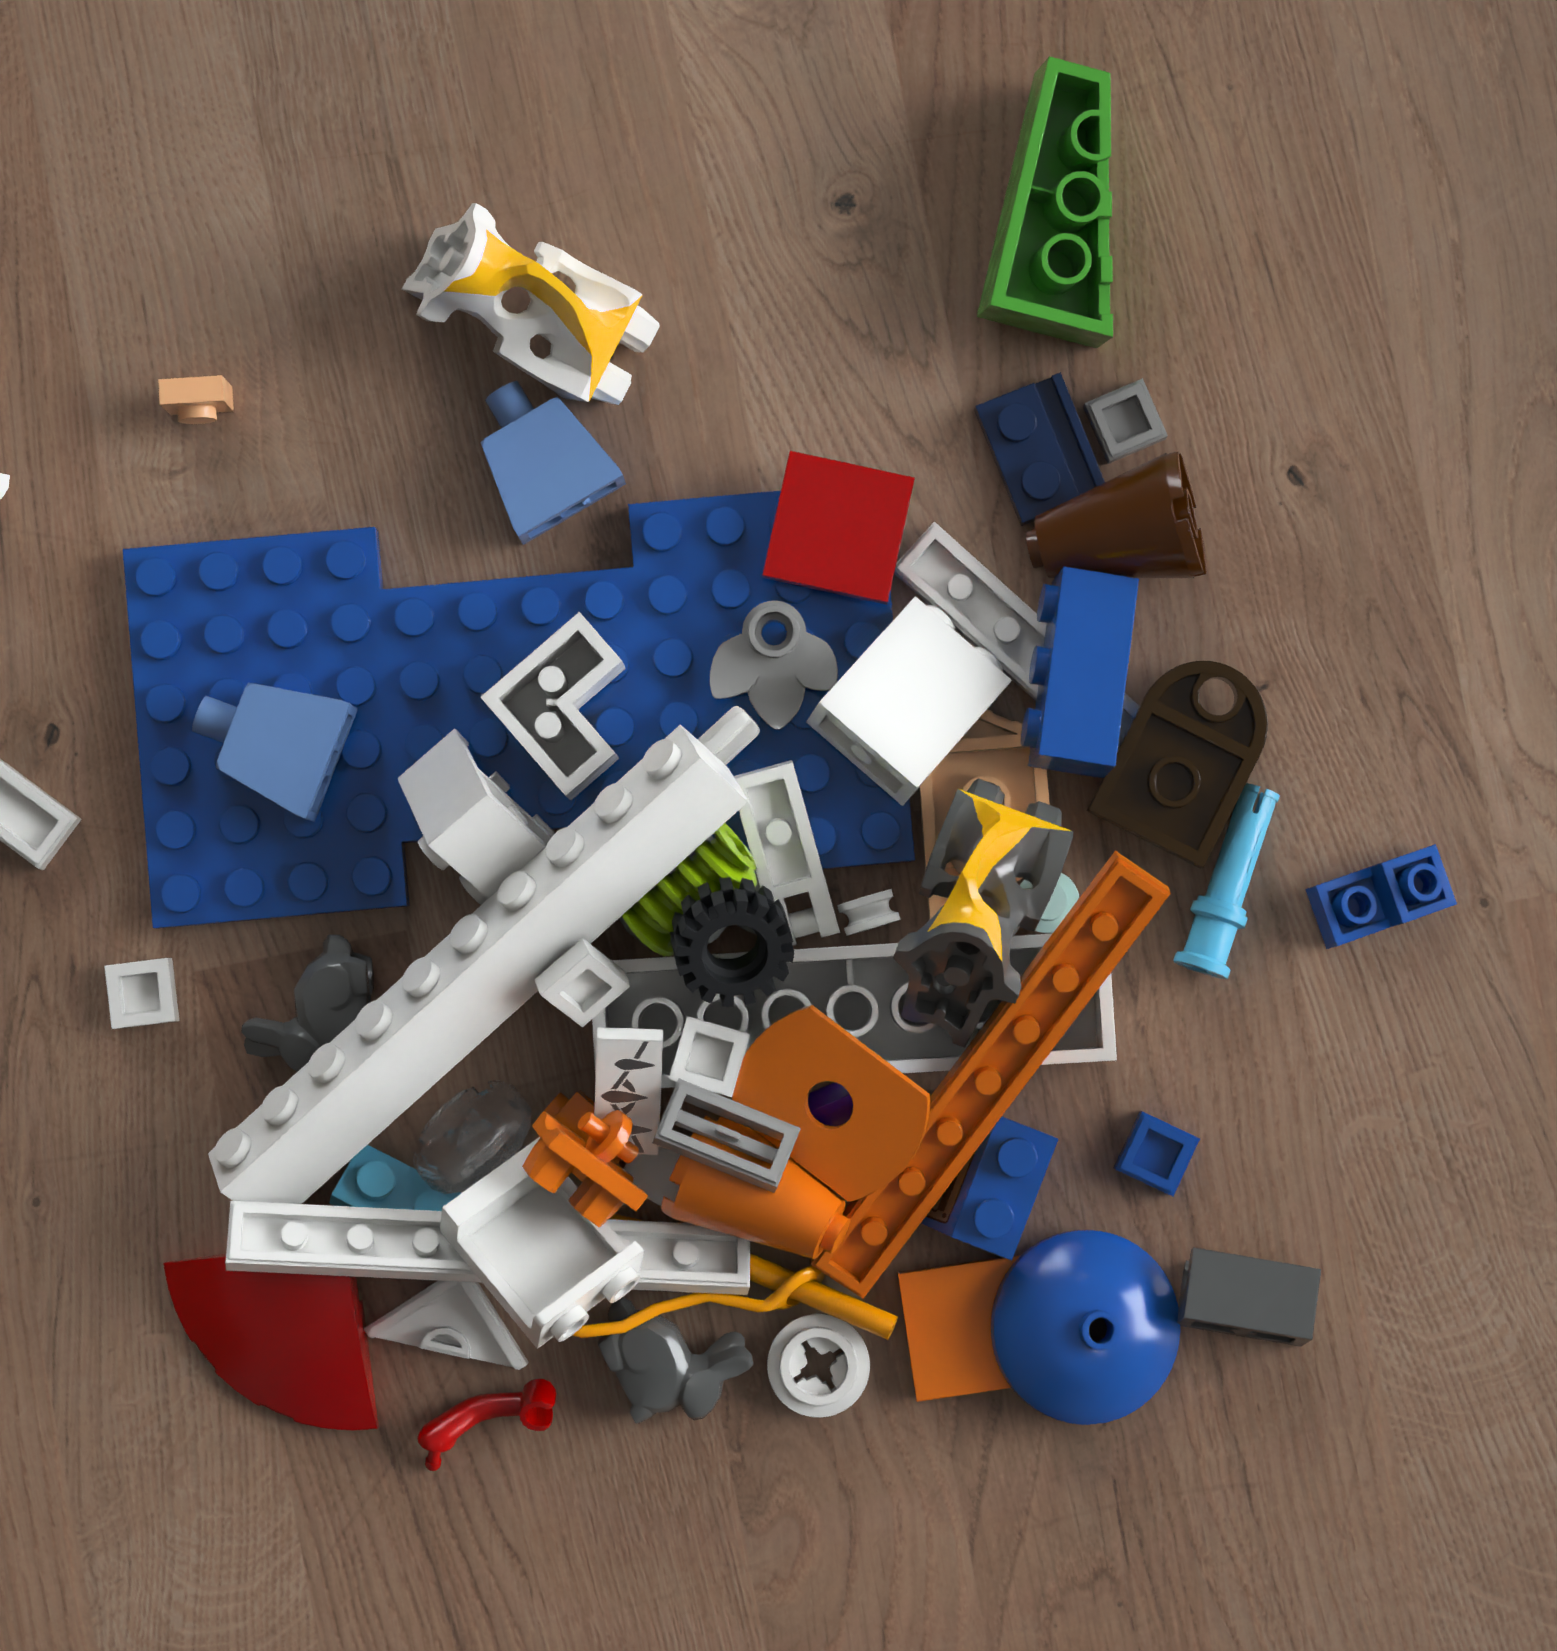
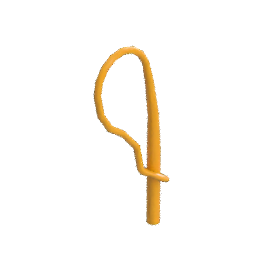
[572,1214,898,1340]

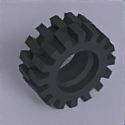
[670,877,794,1007]

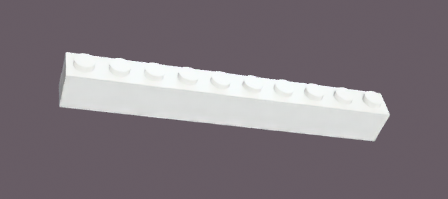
[208,724,749,1204]

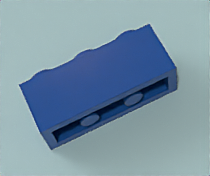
[1021,566,1139,778]

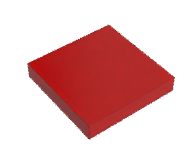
[762,451,915,605]

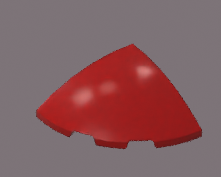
[163,1254,379,1431]

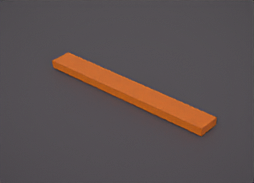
[810,851,1171,1299]

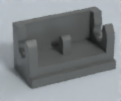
[1177,1247,1321,1347]

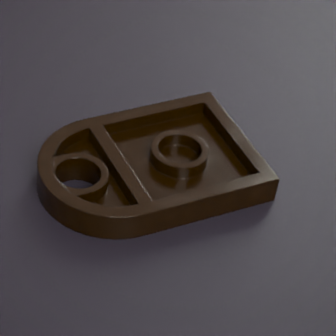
[1087,661,1268,869]

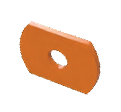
[732,1005,930,1202]

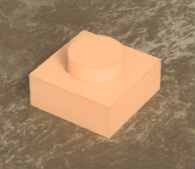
[158,375,234,424]

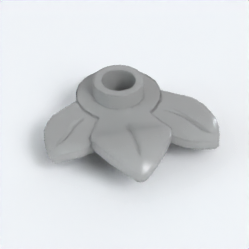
[710,601,838,730]

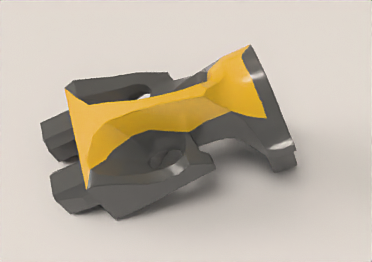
[893,779,1074,1048]

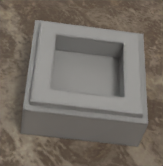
[1083,378,1168,464]

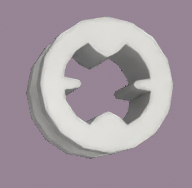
[837,889,901,936]

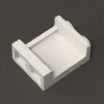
[806,596,1012,806]
[440,1137,645,1349]

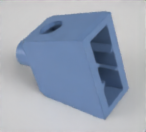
[481,381,626,545]
[192,683,358,822]

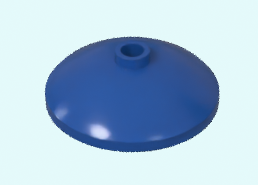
[991,1230,1181,1425]

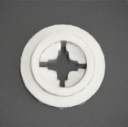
[767,1313,870,1418]

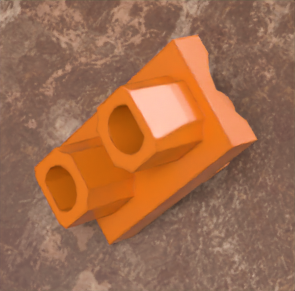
[522,1110,648,1227]

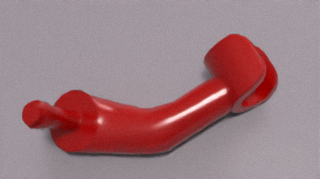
[417,1379,556,1471]

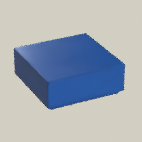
[1113,1111,1200,1196]

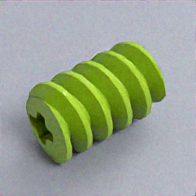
[622,823,757,956]

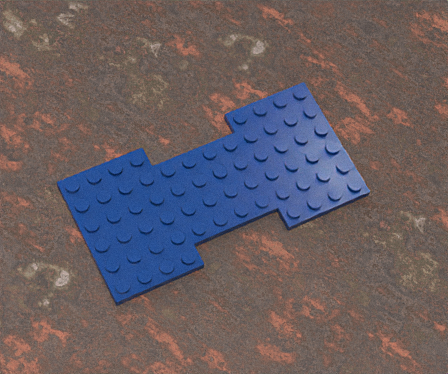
[123,490,915,929]

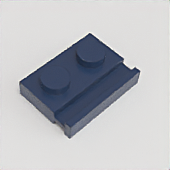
[974,372,1105,526]

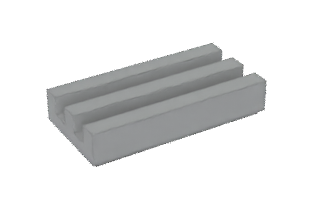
[652,1078,801,1193]

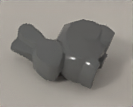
[241,935,374,1072]
[598,1297,753,1424]

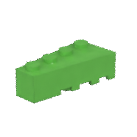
[976,56,1113,348]

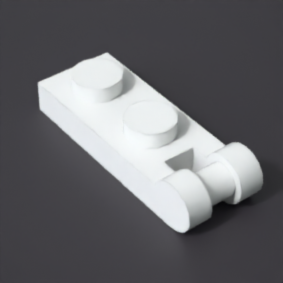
[733,760,840,946]

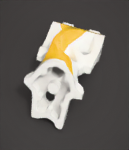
[402,203,660,405]

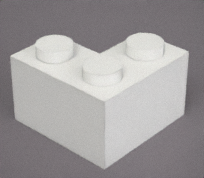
[481,612,626,800]

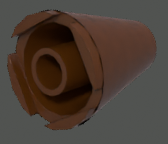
[1026,451,1207,578]

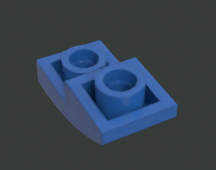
[1305,844,1457,949]

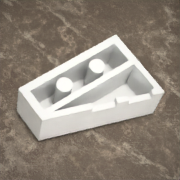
[397,728,555,905]

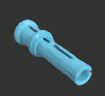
[1173,783,1280,980]

